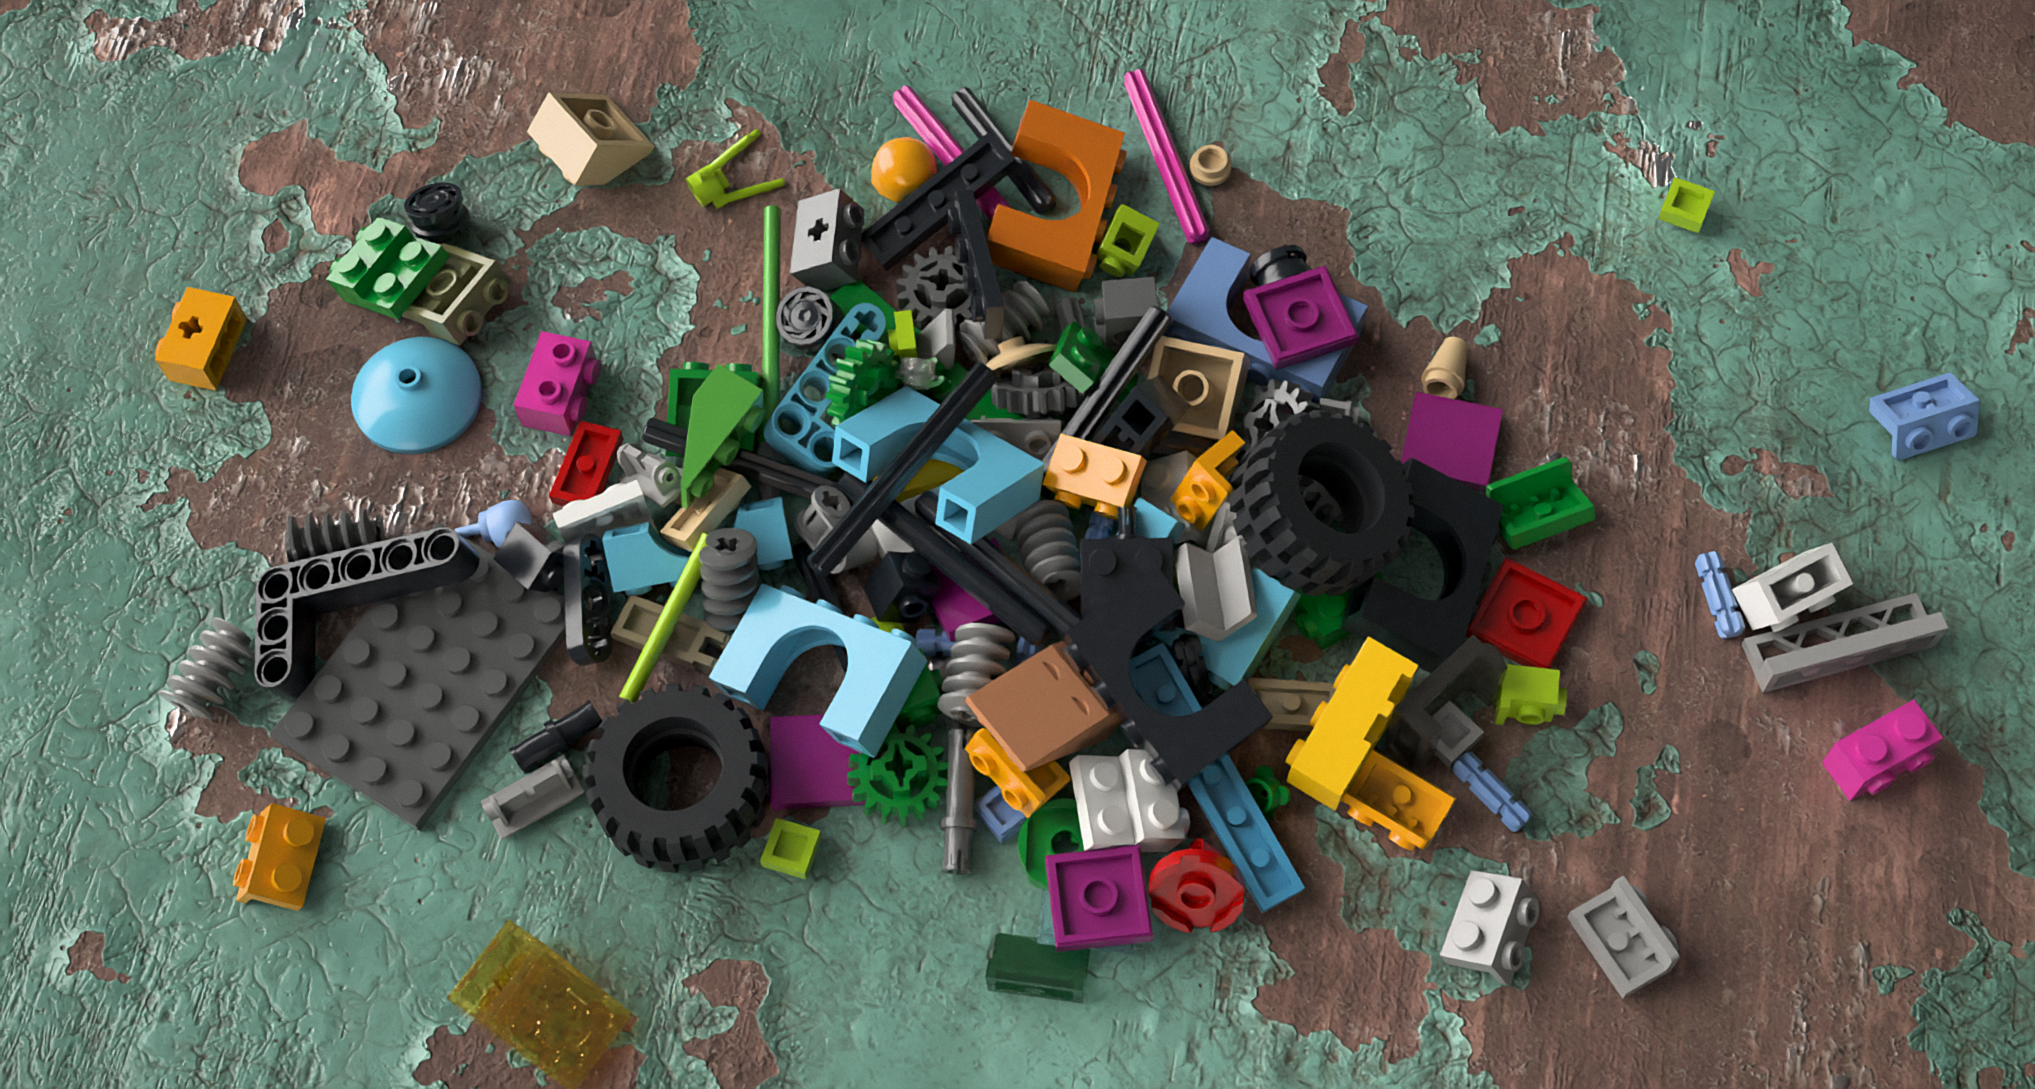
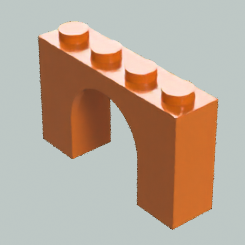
[985,100,1127,292]

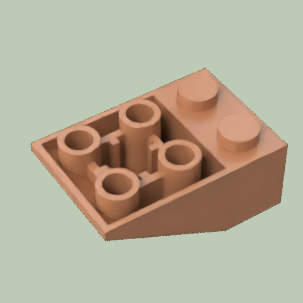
[965,641,1123,773]

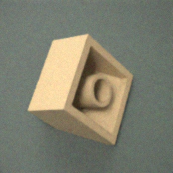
[527,92,655,186]

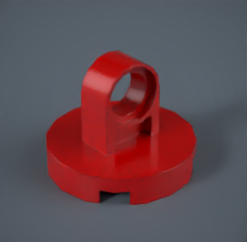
[1148,838,1245,933]

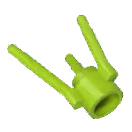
[685,129,785,210]

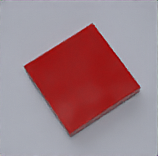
[1465,557,1588,669]

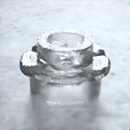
[895,358,939,390]

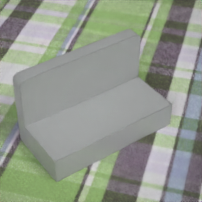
[1174,538,1258,642]

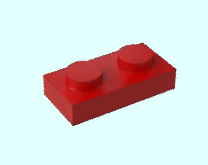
[549,420,624,506]

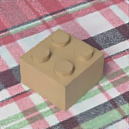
[1147,336,1251,441]

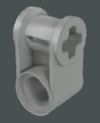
[794,486,877,574]

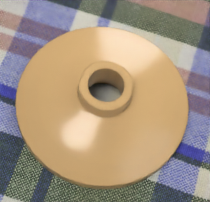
[985,336,1057,378]

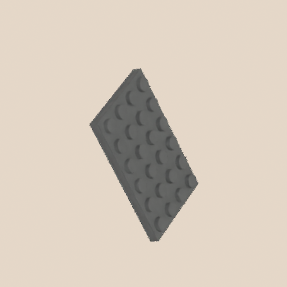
[269,522,566,832]

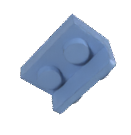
[1869,372,1980,461]

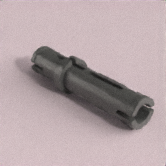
[940,729,978,875]

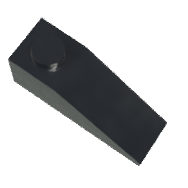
[1085,375,1191,511]

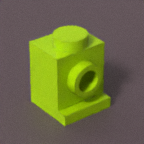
[1094,204,1160,277]
[1494,664,1567,725]

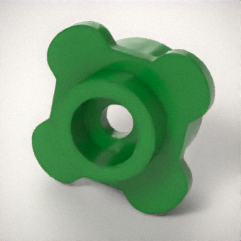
[1244,765,1291,822]

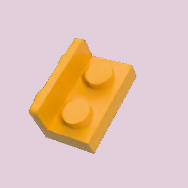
[1170,430,1245,531]

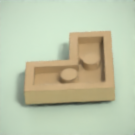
[660,468,752,552]

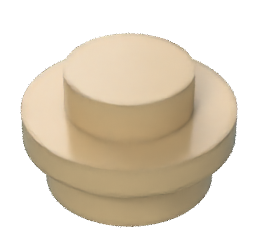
[1189,145,1232,186]

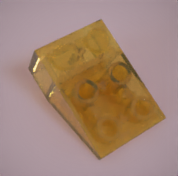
[447,919,633,1089]

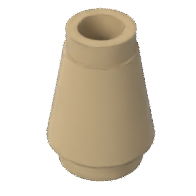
[1421,337,1468,399]

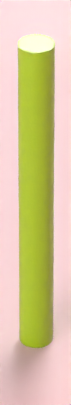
[619,533,707,703]

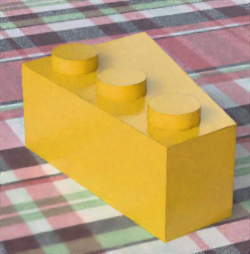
[1285,636,1418,811]

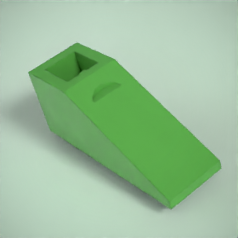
[681,364,765,509]

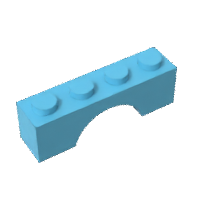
[602,497,793,596]

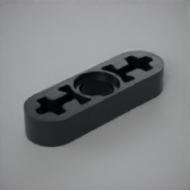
[563,533,612,666]

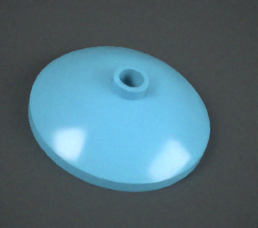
[351,337,482,454]

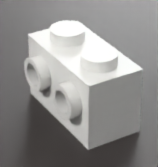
[1732,543,1853,632]

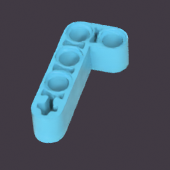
[764,303,886,477]

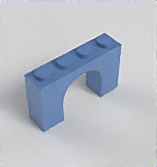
[1163,237,1368,404]

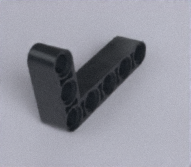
[254,527,480,703]

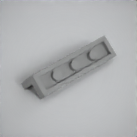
[1742,593,1948,693]

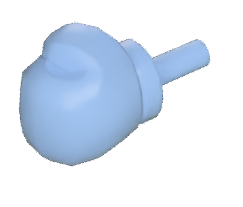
[455,500,532,548]

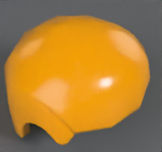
[871,137,937,202]

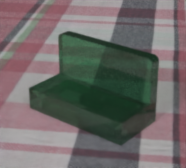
[985,933,1091,1004]

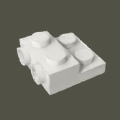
[1069,749,1190,852]

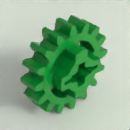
[825,339,900,427]
[847,723,949,826]

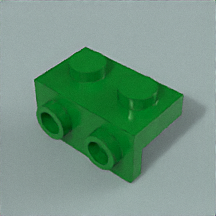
[1486,457,1595,550]

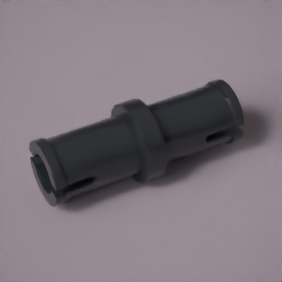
[509,700,602,774]

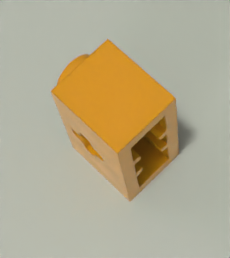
[155,287,248,391]

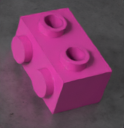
[513,331,601,437]
[1822,699,1943,801]

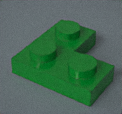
[1049,320,1139,404]

